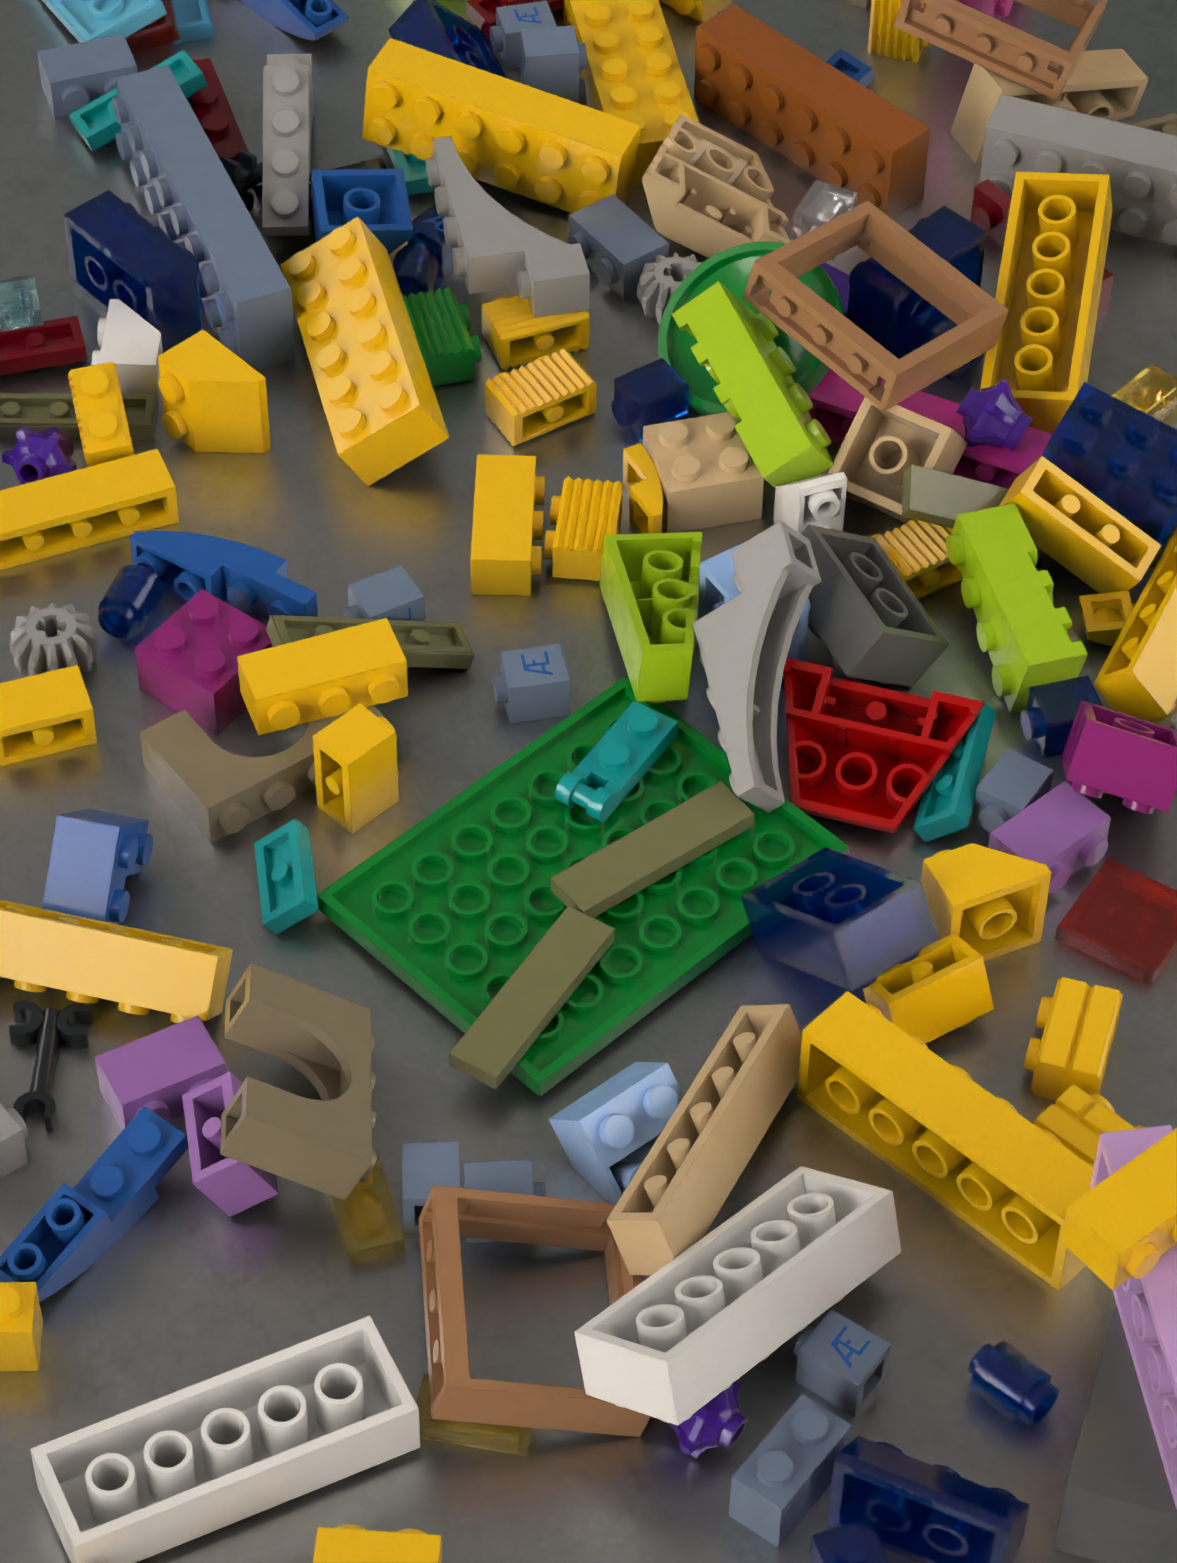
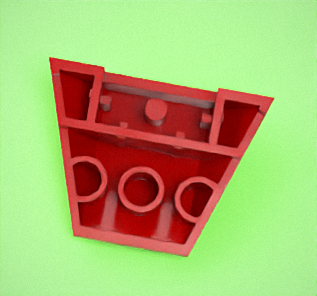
[783,658,984,834]

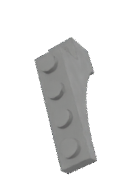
[262,54,314,236]
[426,136,590,317]
[693,521,821,813]

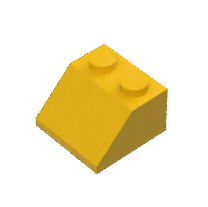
[158,329,271,453]
[915,843,1051,961]

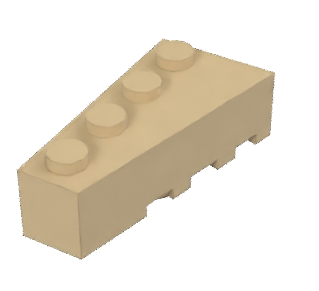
[950,48,1149,164]

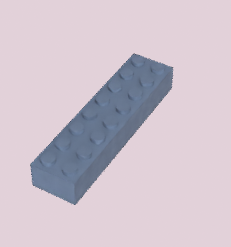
[112,65,296,370]

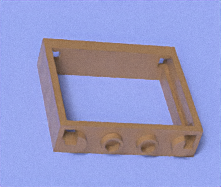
[893,0,1109,101]
[743,201,1009,411]
[419,1185,651,1437]

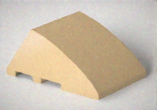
[641,114,793,258]

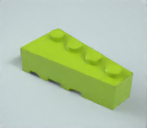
[672,281,834,488]
[946,503,1088,714]
[599,532,702,703]

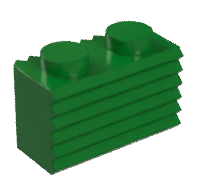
[402,287,482,386]

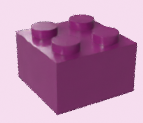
[135,589,273,736]
[1061,700,1177,814]

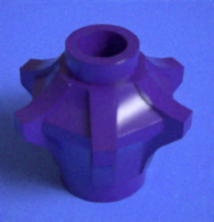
[956,378,1033,452]
[2,427,76,485]
[669,1381,748,1458]

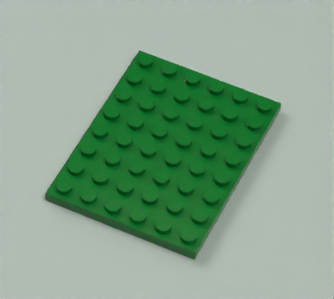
[317,676,849,1097]

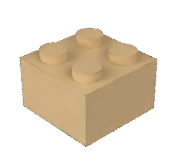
[828,397,968,523]
[643,412,764,533]

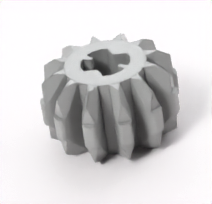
[637,251,703,326]
[9,601,98,676]

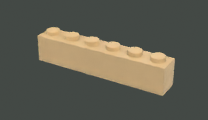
[606,1004,802,1275]

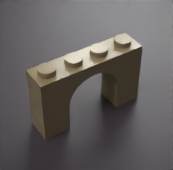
[140,705,385,843]
[220,963,377,1200]

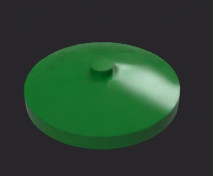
[658,242,843,421]

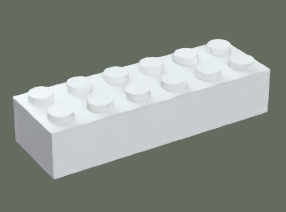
[574,1166,901,1425]
[30,1316,420,1563]

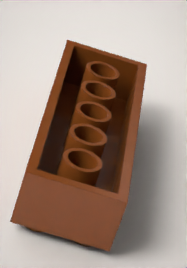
[694,4,930,219]

